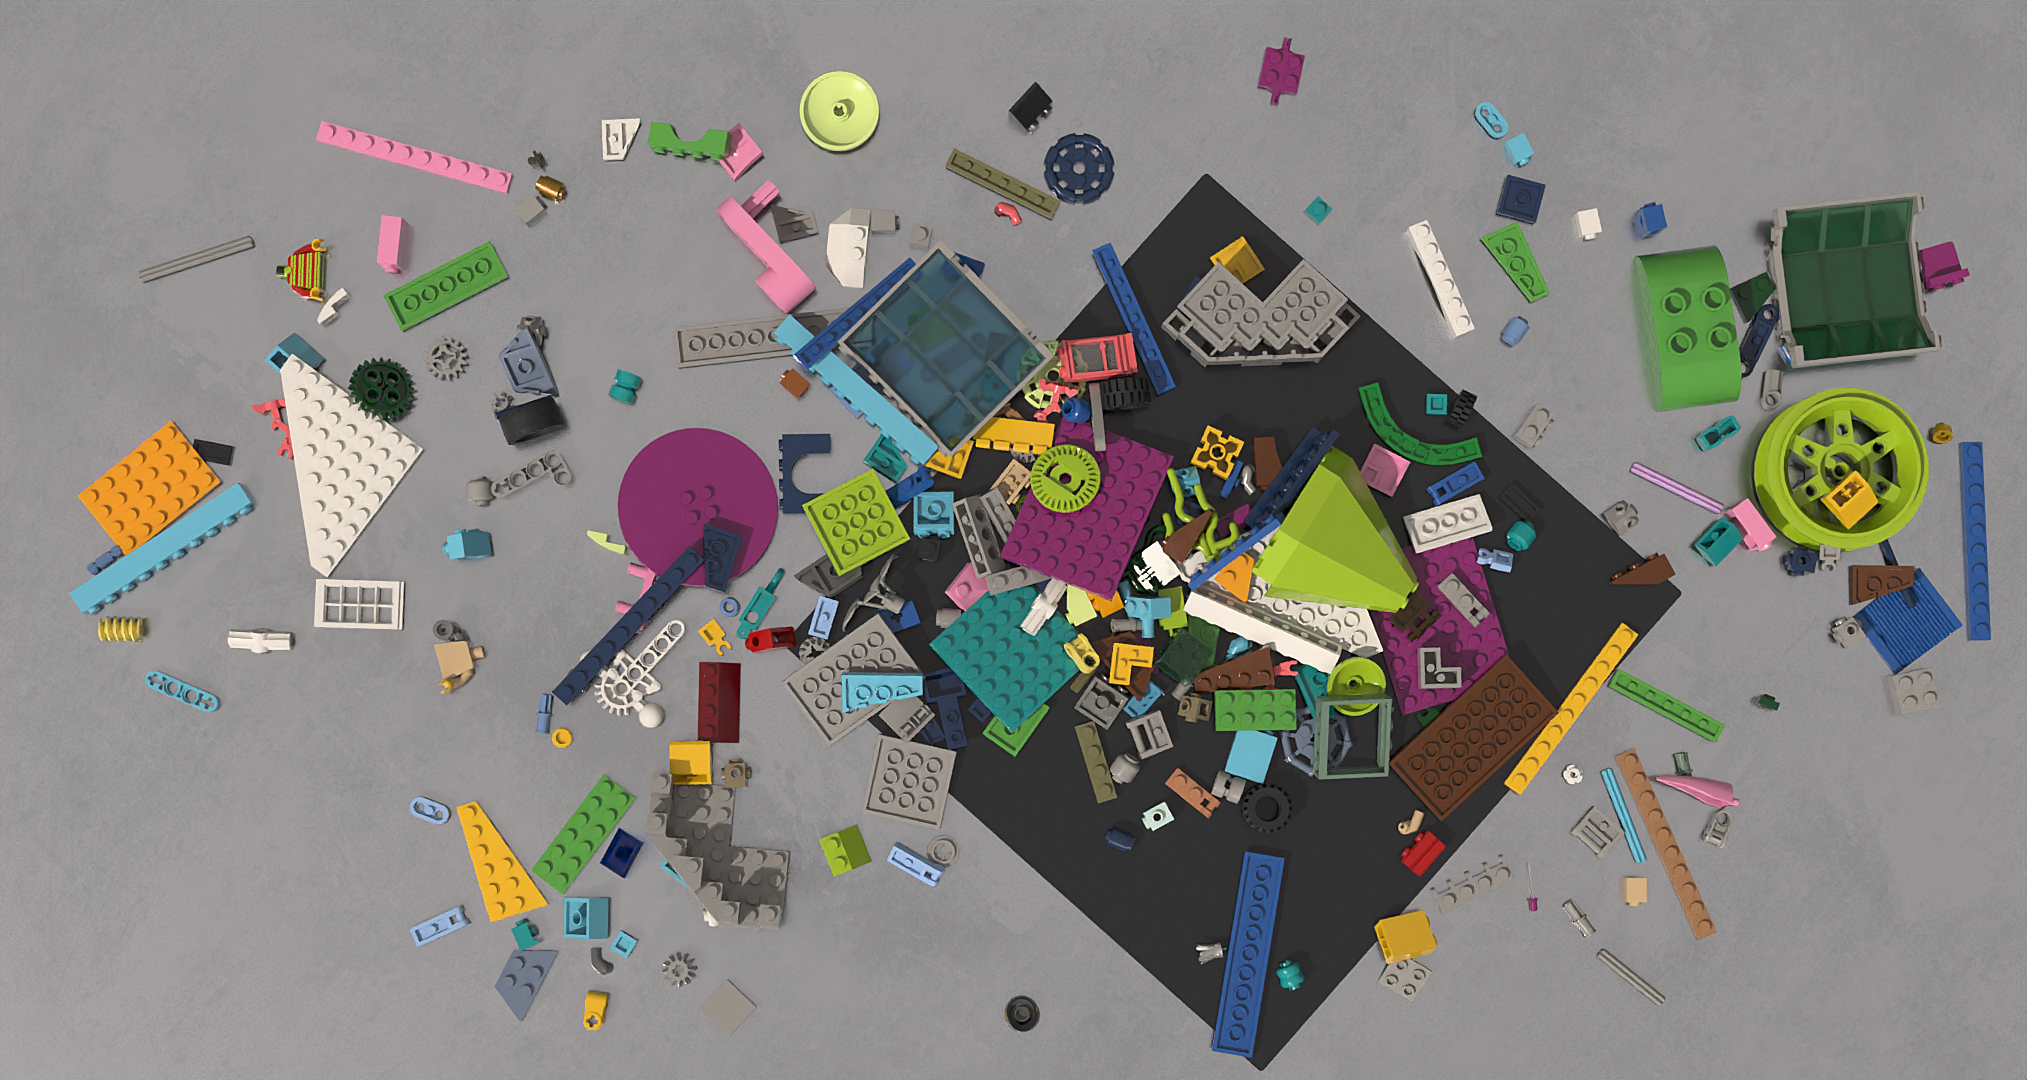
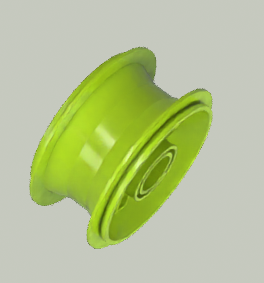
[1754,387,1929,552]

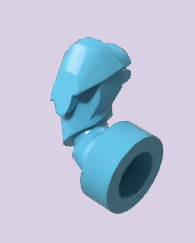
[1223,635,1252,663]

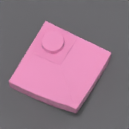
[719,123,764,182]
[1360,444,1411,497]
[945,562,988,612]

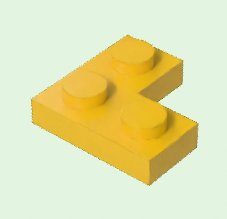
[1109,643,1154,685]

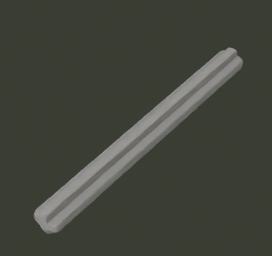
[138,236,253,282]

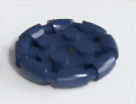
[1044,133,1115,203]

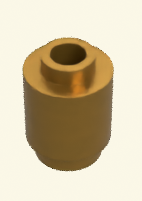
[535,175,566,201]

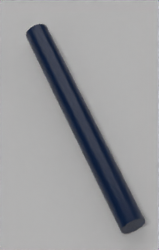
[1880,539,1915,609]

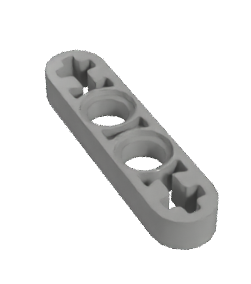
[1089,383,1106,451]

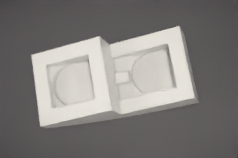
[317,288,351,326]

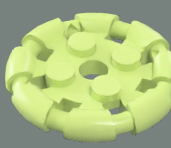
[1017,340,1089,412]

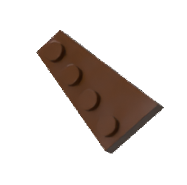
[1193,644,1276,694]

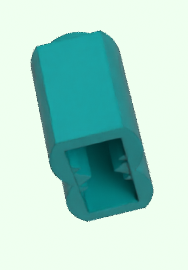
[1696,416,1741,451]

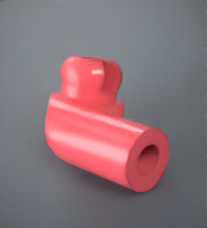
[994,202,1022,225]

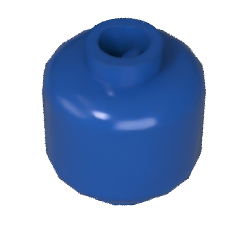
[1062,396,1091,424]

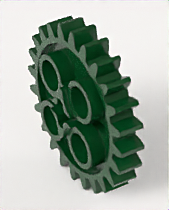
[348,357,414,421]

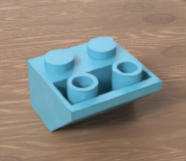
[265,332,325,374]

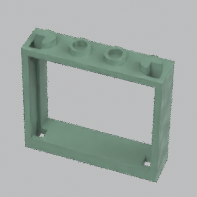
[1313,693,1394,779]

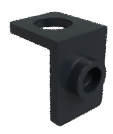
[1151,665,1179,698]

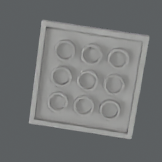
[862,734,957,830]

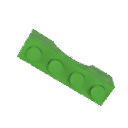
[648,121,732,161]

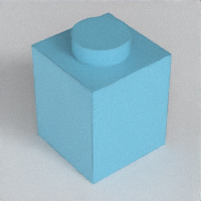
[1504,133,1534,166]

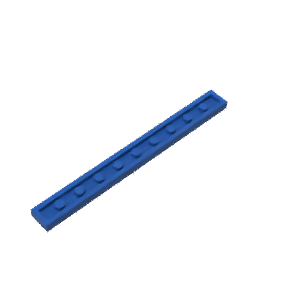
[1960,442,1991,641]

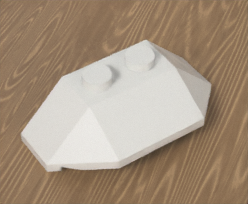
[825,208,871,289]

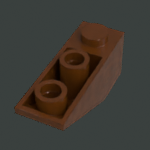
[1608,553,1676,585]

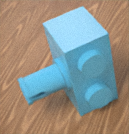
[442,529,492,560]
[1127,595,1171,638]

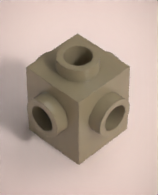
[1178,693,1213,723]
[721,759,750,788]

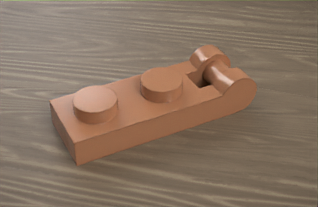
[1165,768,1221,819]

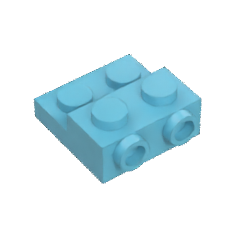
[914,492,954,538]

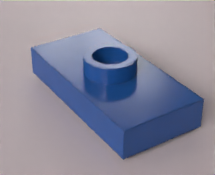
[1219,460,1243,500]

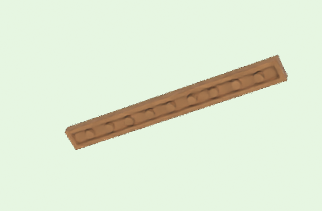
[1615,748,1717,940]

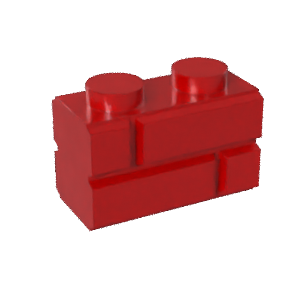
[1400,830,1446,877]

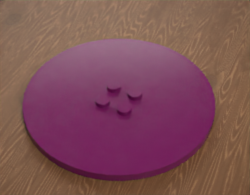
[617,428,778,587]

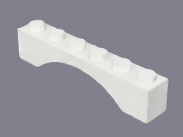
[1406,220,1475,339]

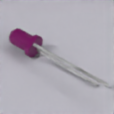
[1527,862,1538,912]

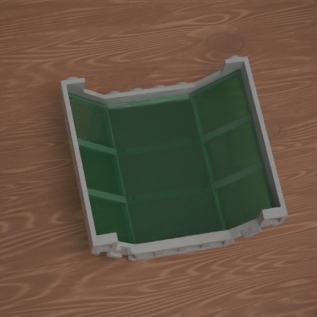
[1769,192,1942,368]

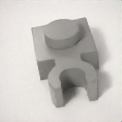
[1819,543,1841,571]

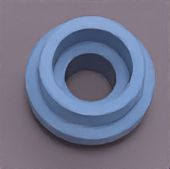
[720,597,740,617]

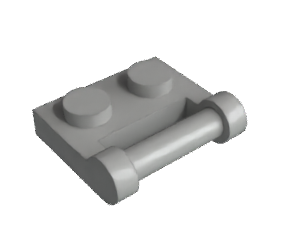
[1126,709,1173,759]
[1570,806,1625,860]

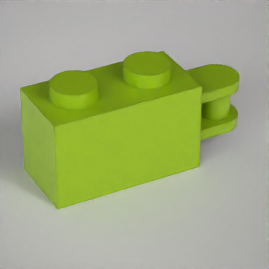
[1154,586,1188,645]

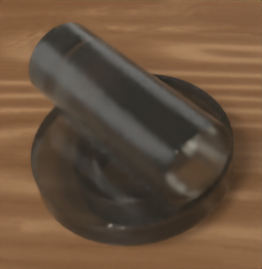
[527,150,546,169]

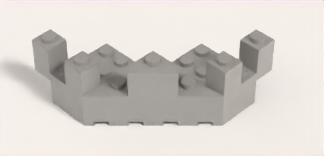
[1161,259,1360,367]
[645,772,789,931]

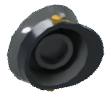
[1005,996,1040,1033]

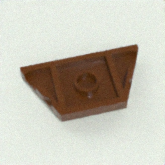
[1090,632,1157,702]

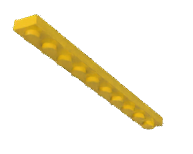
[1504,623,1638,795]

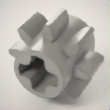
[489,391,515,412]

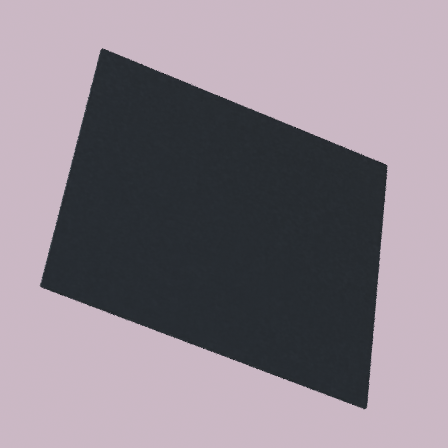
[787,174,1682,1071]

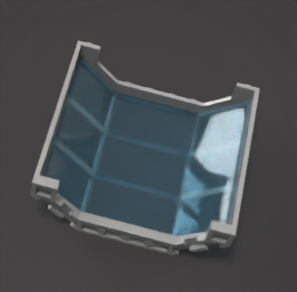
[838,240,1055,457]

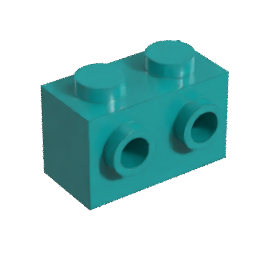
[1695,517,1744,566]

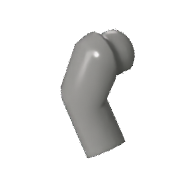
[1239,464,1257,495]

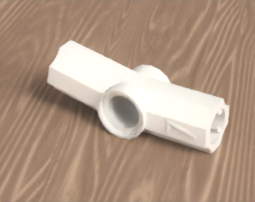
[1020,578,1067,636]
[228,628,291,653]

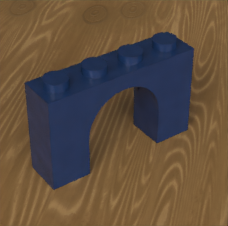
[778,434,831,515]

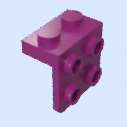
[1917,242,1970,291]

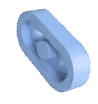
[410,797,450,825]

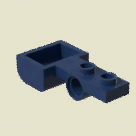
[923,668,968,751]

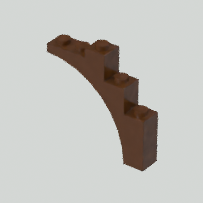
[1253,437,1301,513]

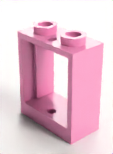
[1724,498,1776,552]

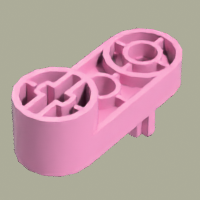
[715,180,816,315]

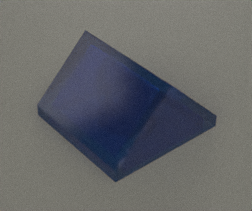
[600,828,646,879]

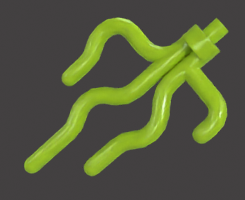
[1162,468,1239,563]

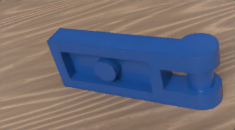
[1426,461,1485,506]
[885,465,934,509]

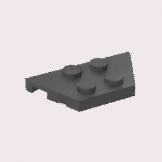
[794,554,864,599]

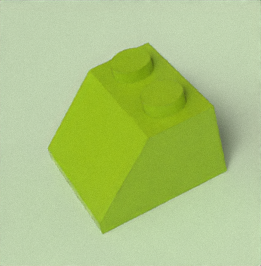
[819,825,872,877]

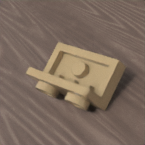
[989,459,1031,505]

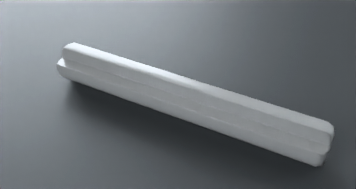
[1598,949,1666,1006]

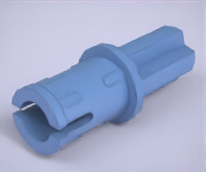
[535,694,552,734]

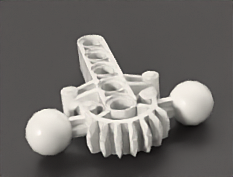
[580,620,686,728]

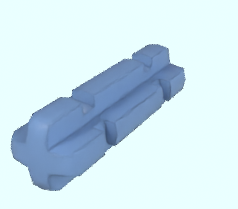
[87,545,123,575]

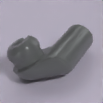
[591,948,612,975]

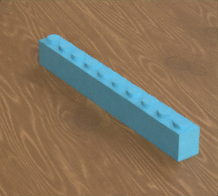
[774,314,939,465]
[69,483,255,615]

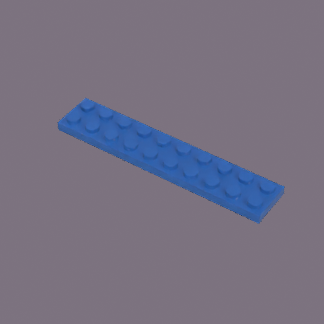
[1212,851,1285,1058]

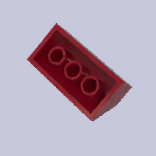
[698,662,741,743]

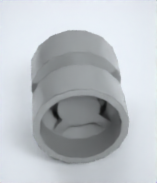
[1211,770,1246,804]

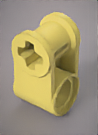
[1064,633,1100,674]

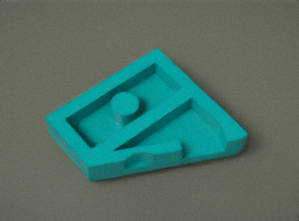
[863,434,907,483]

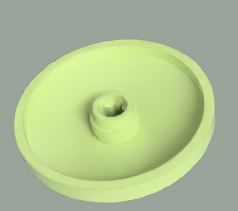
[800,71,879,151]

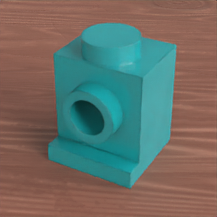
[511,918,541,951]

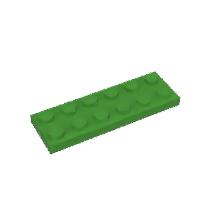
[383,241,508,331]
[531,774,636,895]

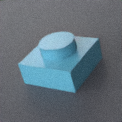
[610,931,638,958]

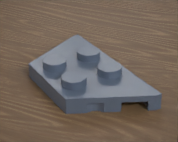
[498,325,559,396]
[495,950,558,1022]

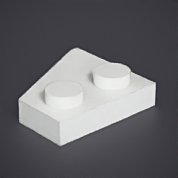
[602,118,641,161]

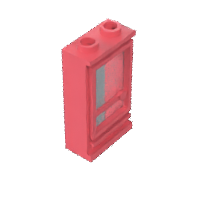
[1056,333,1138,384]

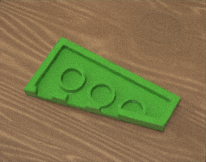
[1480,222,1550,302]

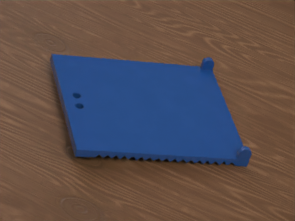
[1853,568,1963,674]

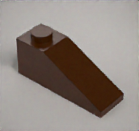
[1162,509,1215,564]

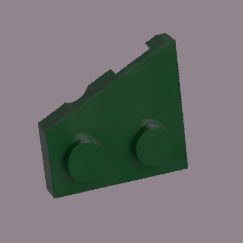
[1730,271,1775,323]

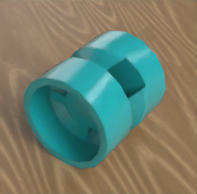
[608,369,642,404]

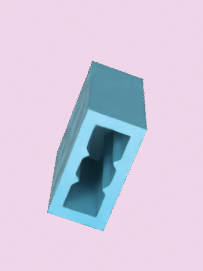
[1224,730,1277,784]

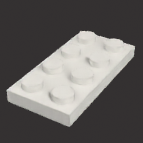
[1403,494,1492,554]

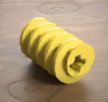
[98,616,143,642]

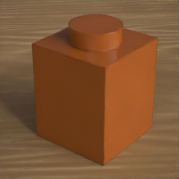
[780,368,811,400]

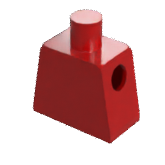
[745,626,796,653]

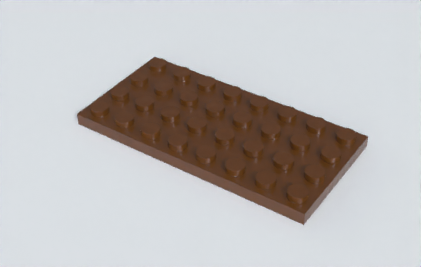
[1389,654,1559,822]

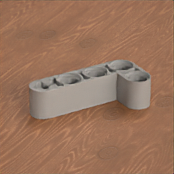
[491,450,573,499]

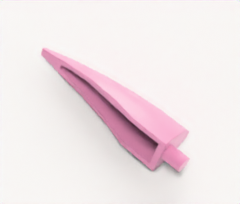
[1656,776,1739,809]

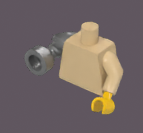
[433,620,485,694]

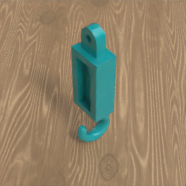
[736,568,785,639]

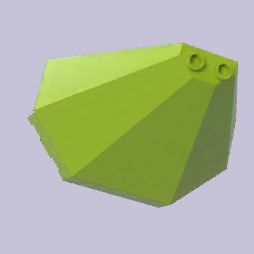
[1251,446,1419,613]

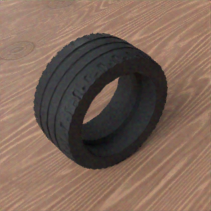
[499,398,563,445]

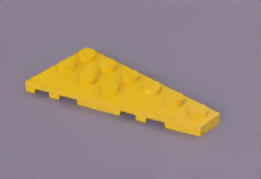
[456,801,549,922]

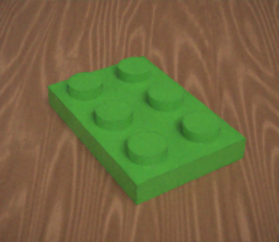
[982,703,1050,757]

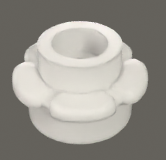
[1563,765,1583,784]

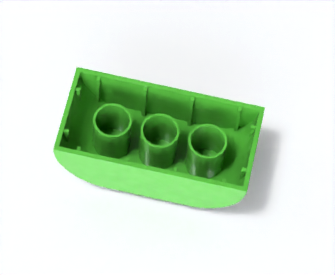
[1635,245,1742,412]

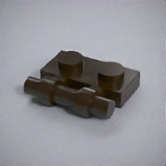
[1388,591,1440,643]

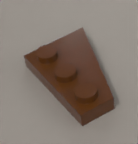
[1852,565,1915,605]

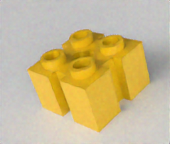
[1190,426,1244,480]

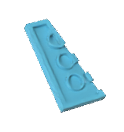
[842,672,923,712]

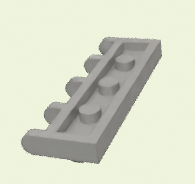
[1431,854,1515,914]

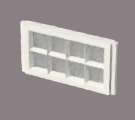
[314,579,405,630]

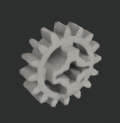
[424,336,468,380]

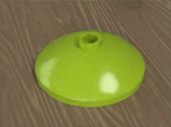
[1327,657,1386,716]

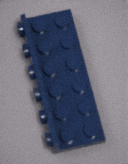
[1244,427,1340,528]

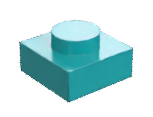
[1304,196,1332,224]
[1426,394,1447,415]

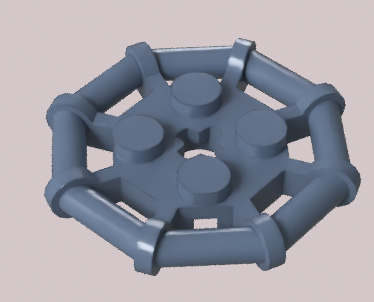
[1278,706,1353,777]

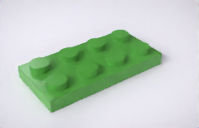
[1214,689,1297,731]

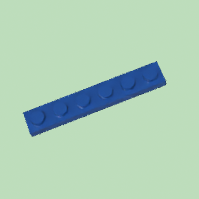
[1188,511,1286,591]

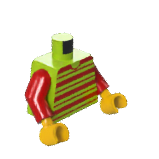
[276,239,326,301]

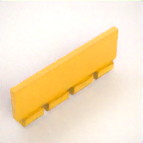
[973,416,1055,455]

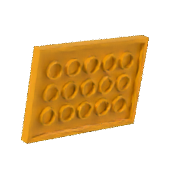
[78,421,222,556]

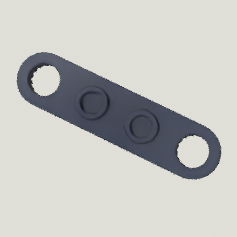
[1739,304,1780,377]

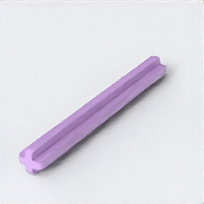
[1631,462,1723,513]

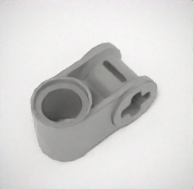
[1702,809,1734,849]

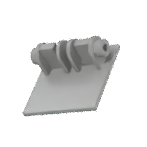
[879,696,935,743]
[1378,959,1432,1002]

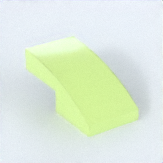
[587,530,627,555]

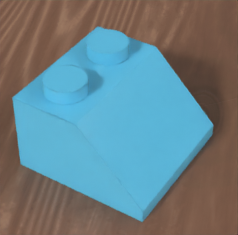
[563,897,609,939]

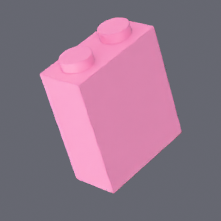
[377,215,408,273]

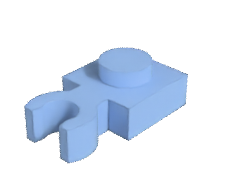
[1477,548,1513,573]

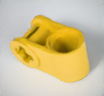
[583,991,609,1030]

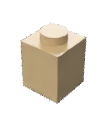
[1623,877,1647,906]

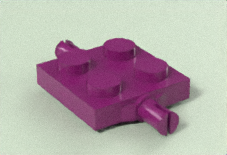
[1258,37,1305,105]

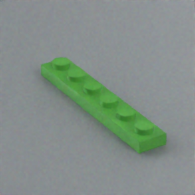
[1609,669,1725,743]

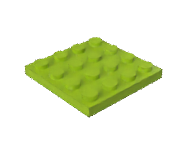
[802,469,910,577]

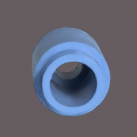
[1501,316,1530,346]

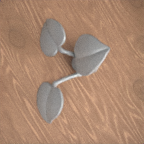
[842,553,905,633]

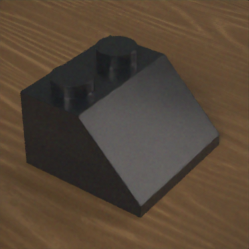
[1008,81,1053,133]

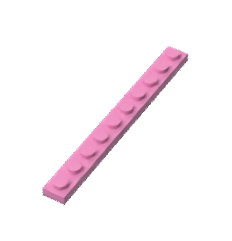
[316,121,513,194]

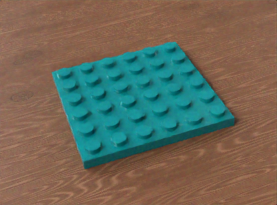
[929,566,1090,733]

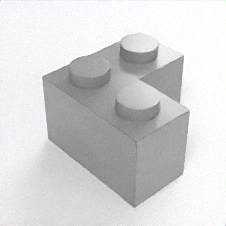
[1417,647,1462,689]

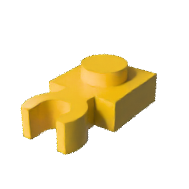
[698,619,732,656]

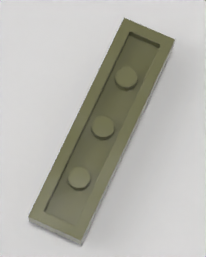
[1075,721,1117,803]

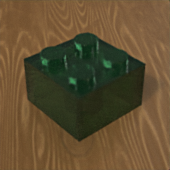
[1153,628,1213,687]

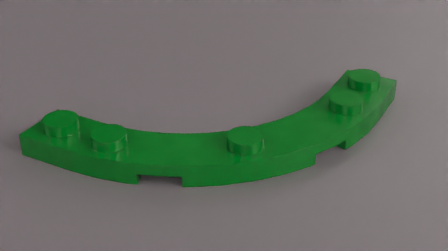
[1358,383,1482,466]

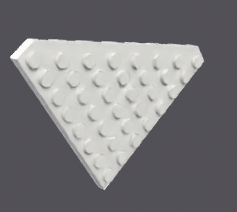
[280,354,423,577]
[1175,525,1383,658]

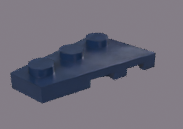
[704,523,742,593]

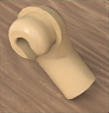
[1398,810,1424,834]

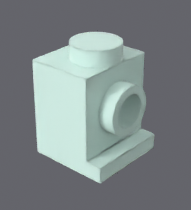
[1142,802,1174,831]

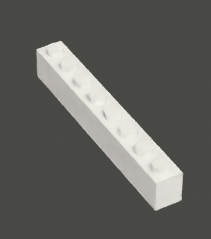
[1183,584,1343,674]

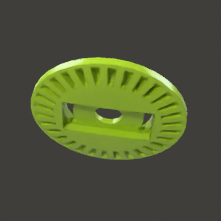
[1030,445,1101,513]

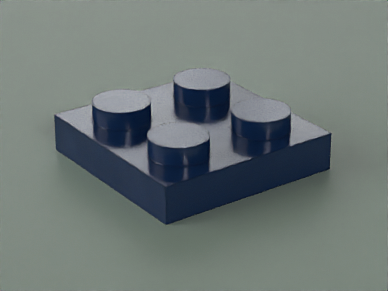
[1497,175,1546,224]

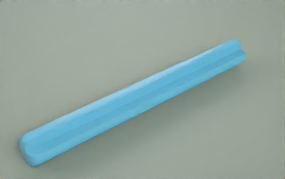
[1602,768,1647,863]

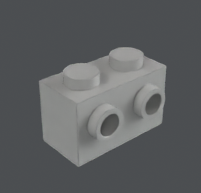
[1513,403,1554,449]

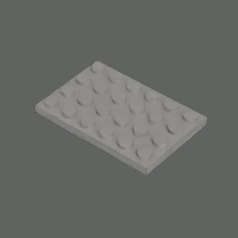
[781,612,926,746]

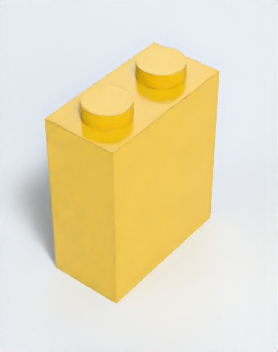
[1374,910,1437,964]

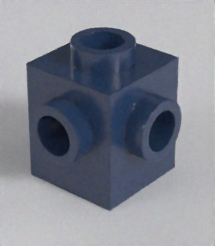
[1785,546,1818,576]

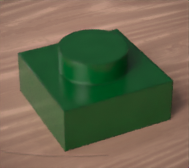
[1754,694,1780,711]

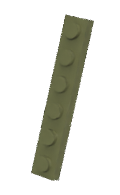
[945,148,1060,219]

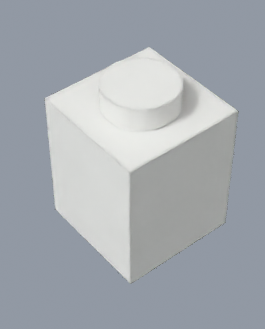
[1575,208,1602,240]

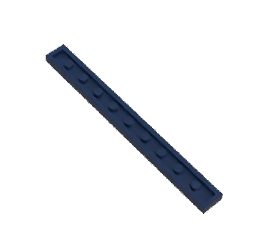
[552,545,704,706]

